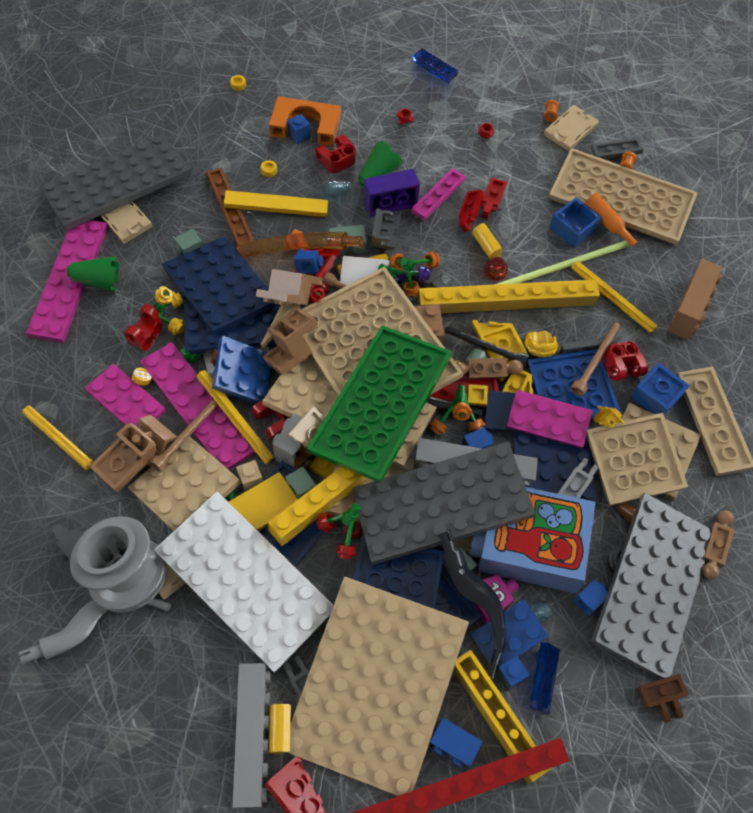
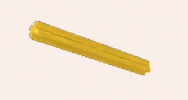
[22,405,93,470]

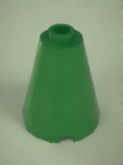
[358,141,402,188]
[67,256,119,292]

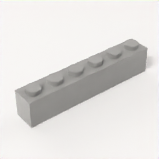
[414,438,538,488]
[232,663,271,810]

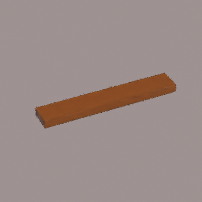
[206,167,256,251]

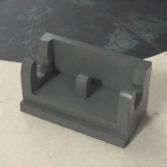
[372,208,395,249]

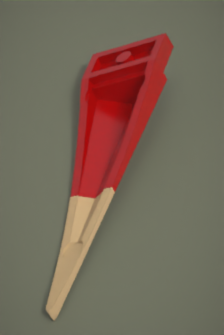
[261,244,340,348]

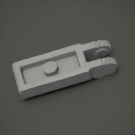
[558,458,599,498]

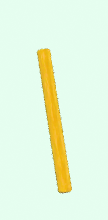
[571,261,657,333]
[197,370,274,464]

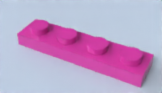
[411,168,466,221]

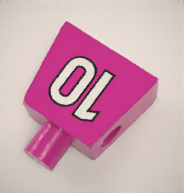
[472,575,519,624]

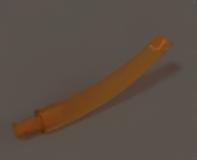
[235,232,364,258]

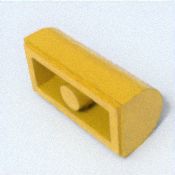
[472,223,502,261]
[268,704,291,755]

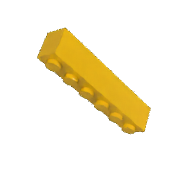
[268,467,368,546]
[453,650,551,785]

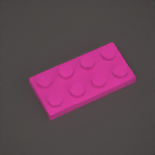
[85,364,167,426]
[506,390,593,449]

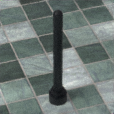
[445,326,530,369]

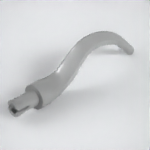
[19,598,171,665]

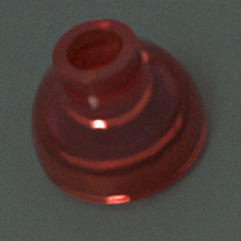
[484,256,508,280]

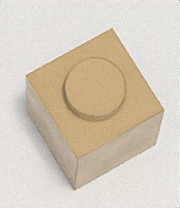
[236,460,263,492]

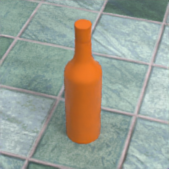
[585,192,637,247]

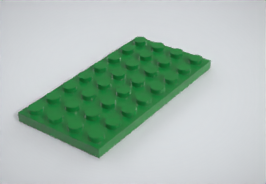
[306,325,452,484]

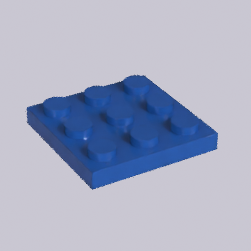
[212,335,271,404]

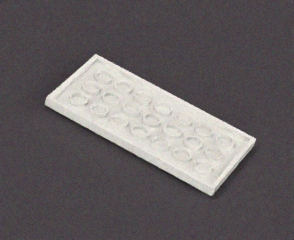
[154,492,334,673]

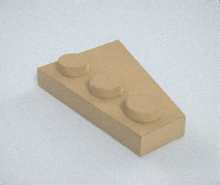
[286,406,325,446]

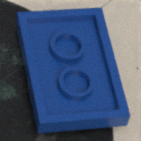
[471,599,549,668]

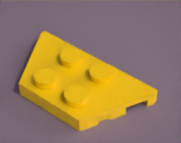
[471,320,528,382]

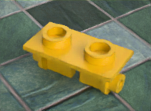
[593,406,625,428]

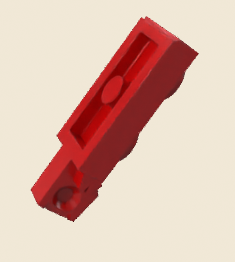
[481,177,508,219]
[458,189,484,232]

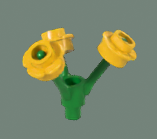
[152,286,184,336]

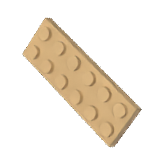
[676,366,753,477]

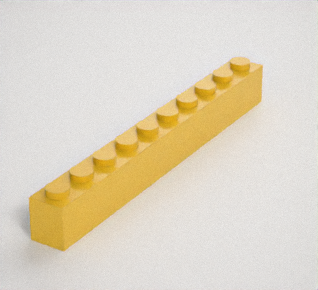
[416,279,600,313]

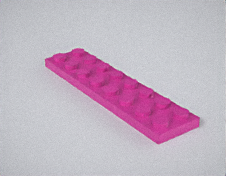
[26,220,108,343]
[140,342,256,471]

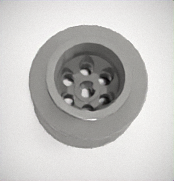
[70,516,167,613]

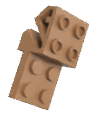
[89,415,177,493]

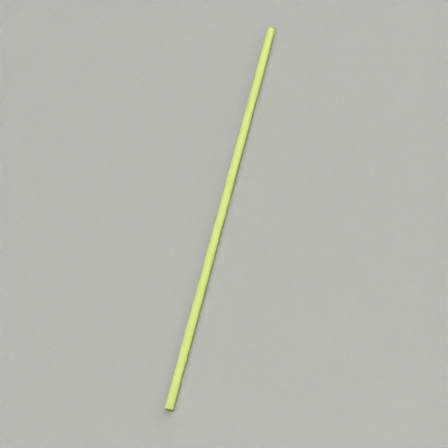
[494,240,630,285]

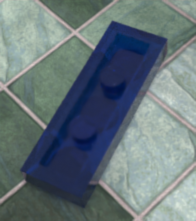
[412,48,458,83]
[530,642,560,714]

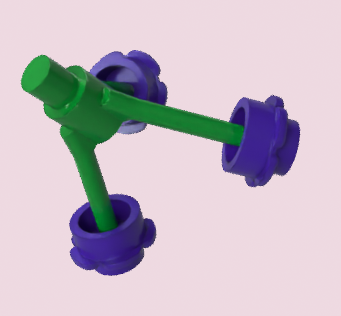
[378,264,430,298]

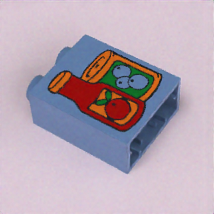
[470,487,596,594]

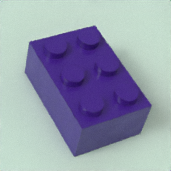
[364,169,420,217]

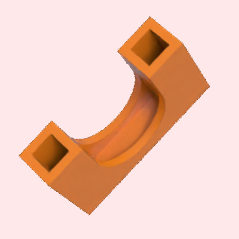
[269,96,341,146]

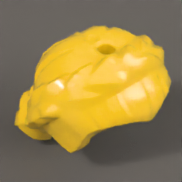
[524,331,559,358]

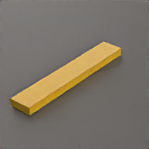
[224,190,328,217]

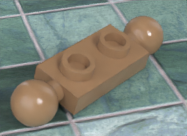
[456,358,523,379]
[702,510,735,580]

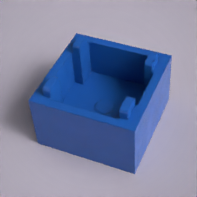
[549,197,602,248]
[631,363,690,417]

